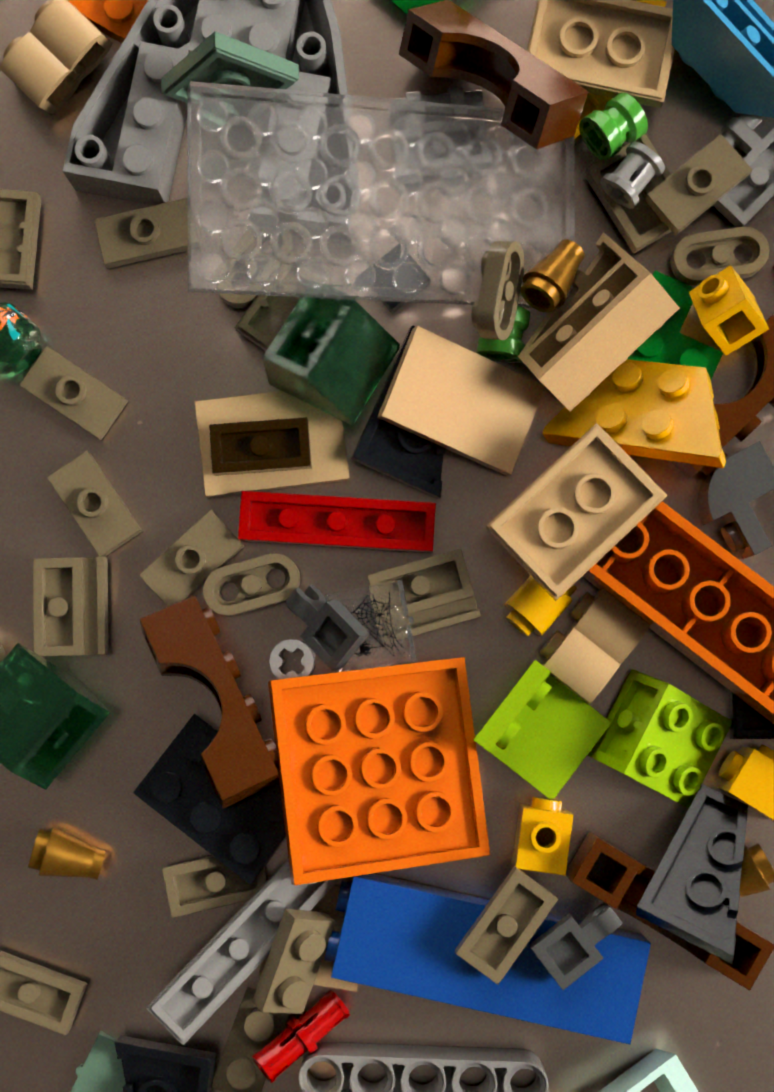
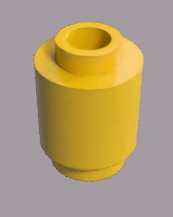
[505,575,577,637]

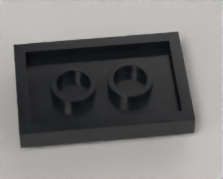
[133,713,286,884]

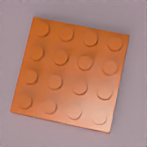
[268,657,490,886]

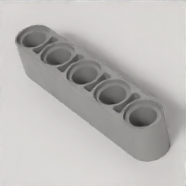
[298,1042,549,1092]

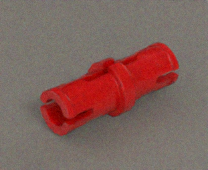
[251,990,350,1083]

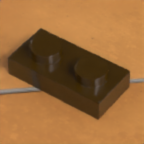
[209,417,312,476]

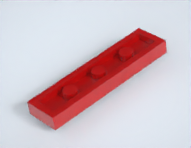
[238,491,436,553]

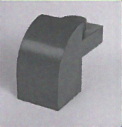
[697,441,774,559]

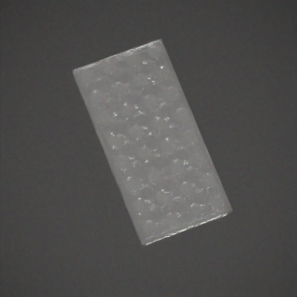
[187,81,575,309]

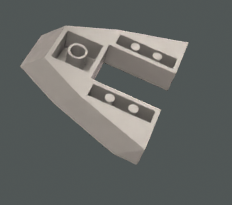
[63,0,359,244]

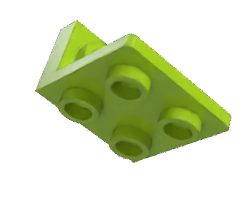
[473,660,610,799]
[588,669,732,808]

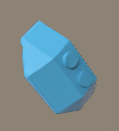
[671,0,774,118]

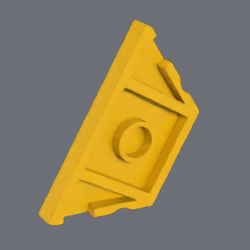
[542,359,726,468]

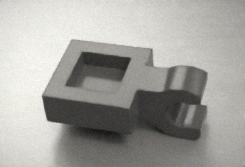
[285,585,370,671]
[529,902,623,990]

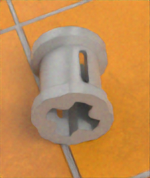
[600,141,665,209]
[269,639,316,679]

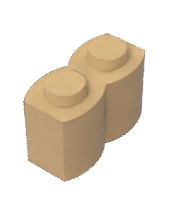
[0,0,113,115]
[539,589,651,704]

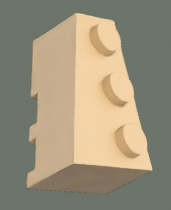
[518,232,680,411]

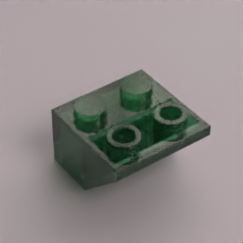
[262,280,400,425]
[0,643,110,790]

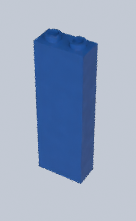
[324,873,651,1045]

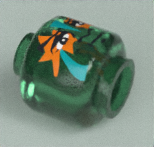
[0,302,42,374]

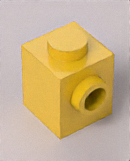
[689,265,769,356]
[717,744,774,822]
[512,796,573,876]

